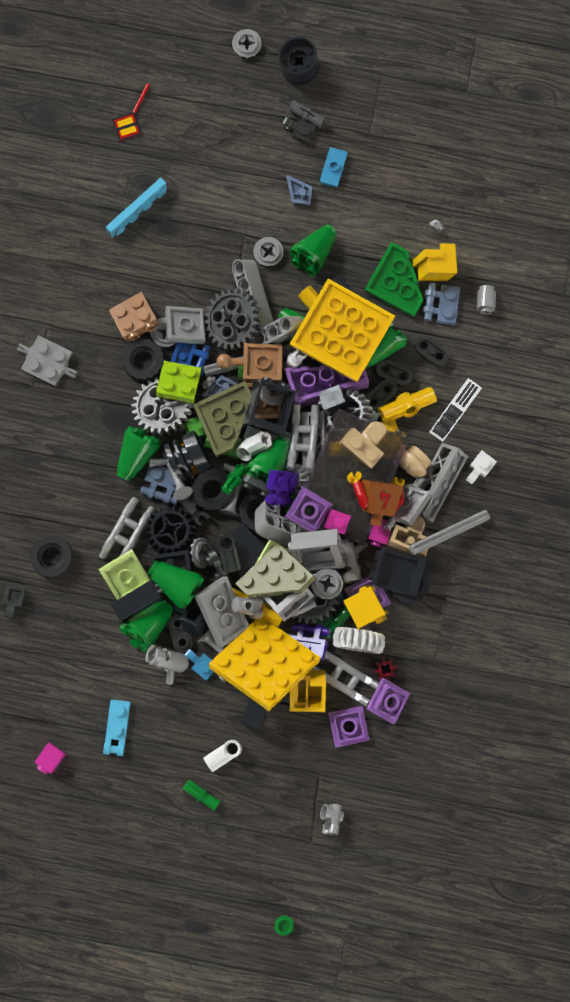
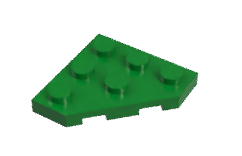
[364,242,423,318]

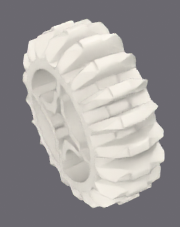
[333,627,385,654]

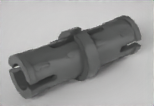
[288,100,326,128]

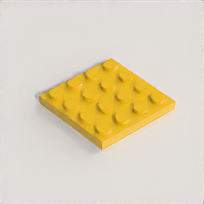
[290,279,395,383]
[209,619,320,711]

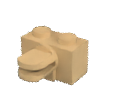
[339,421,387,468]
[386,516,429,558]

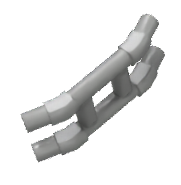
[286,404,319,472]
[99,497,155,559]
[312,650,379,707]

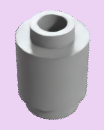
[477,285,496,315]

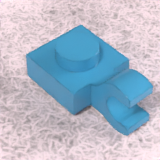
[185,649,214,680]

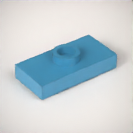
[319,147,348,188]

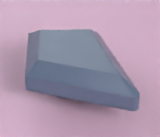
[286,175,312,206]
[202,375,238,398]

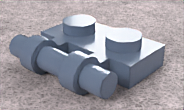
[423,283,460,325]
[140,466,187,505]

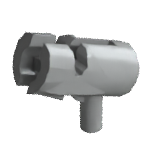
[339,539,368,584]
[146,645,189,685]

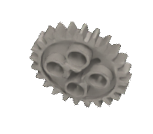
[131,377,193,436]

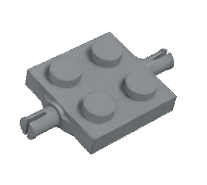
[17,335,78,386]
[383,477,431,531]

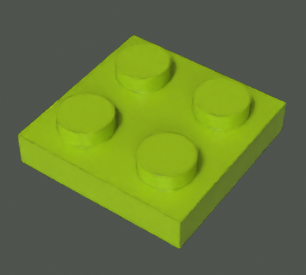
[156,361,201,403]

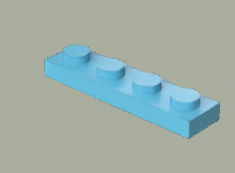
[106,178,167,238]

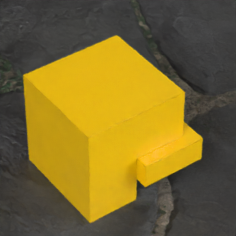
[412,243,457,282]
[344,585,388,629]
[290,670,326,712]

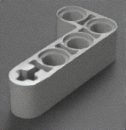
[255,500,324,554]

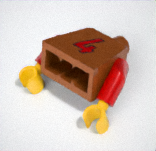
[347,471,405,526]

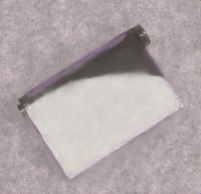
[304,409,409,546]

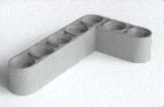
[232,259,303,345]

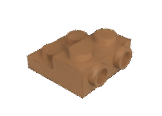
[109,292,159,343]

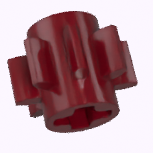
[373,657,398,681]

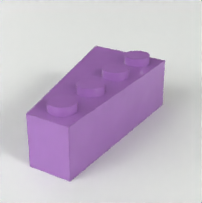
[284,365,369,409]

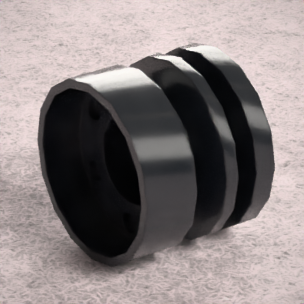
[278,36,319,86]
[164,430,212,481]

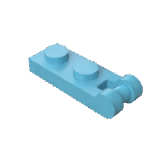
[103,700,131,757]

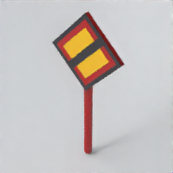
[112,83,150,142]

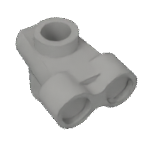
[231,596,264,619]
[320,804,344,836]

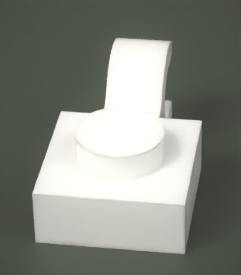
[466,450,497,484]

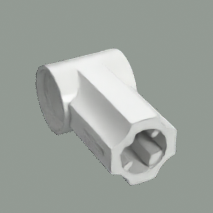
[236,431,272,461]
[204,740,242,772]

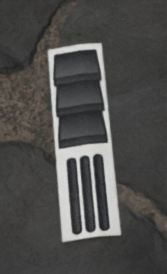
[429,378,482,442]

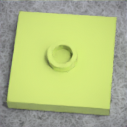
[99,549,150,600]

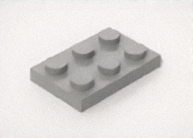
[194,577,249,647]

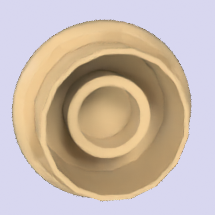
[398,445,431,478]

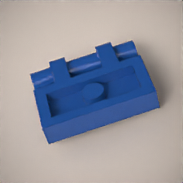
[171,343,210,376]

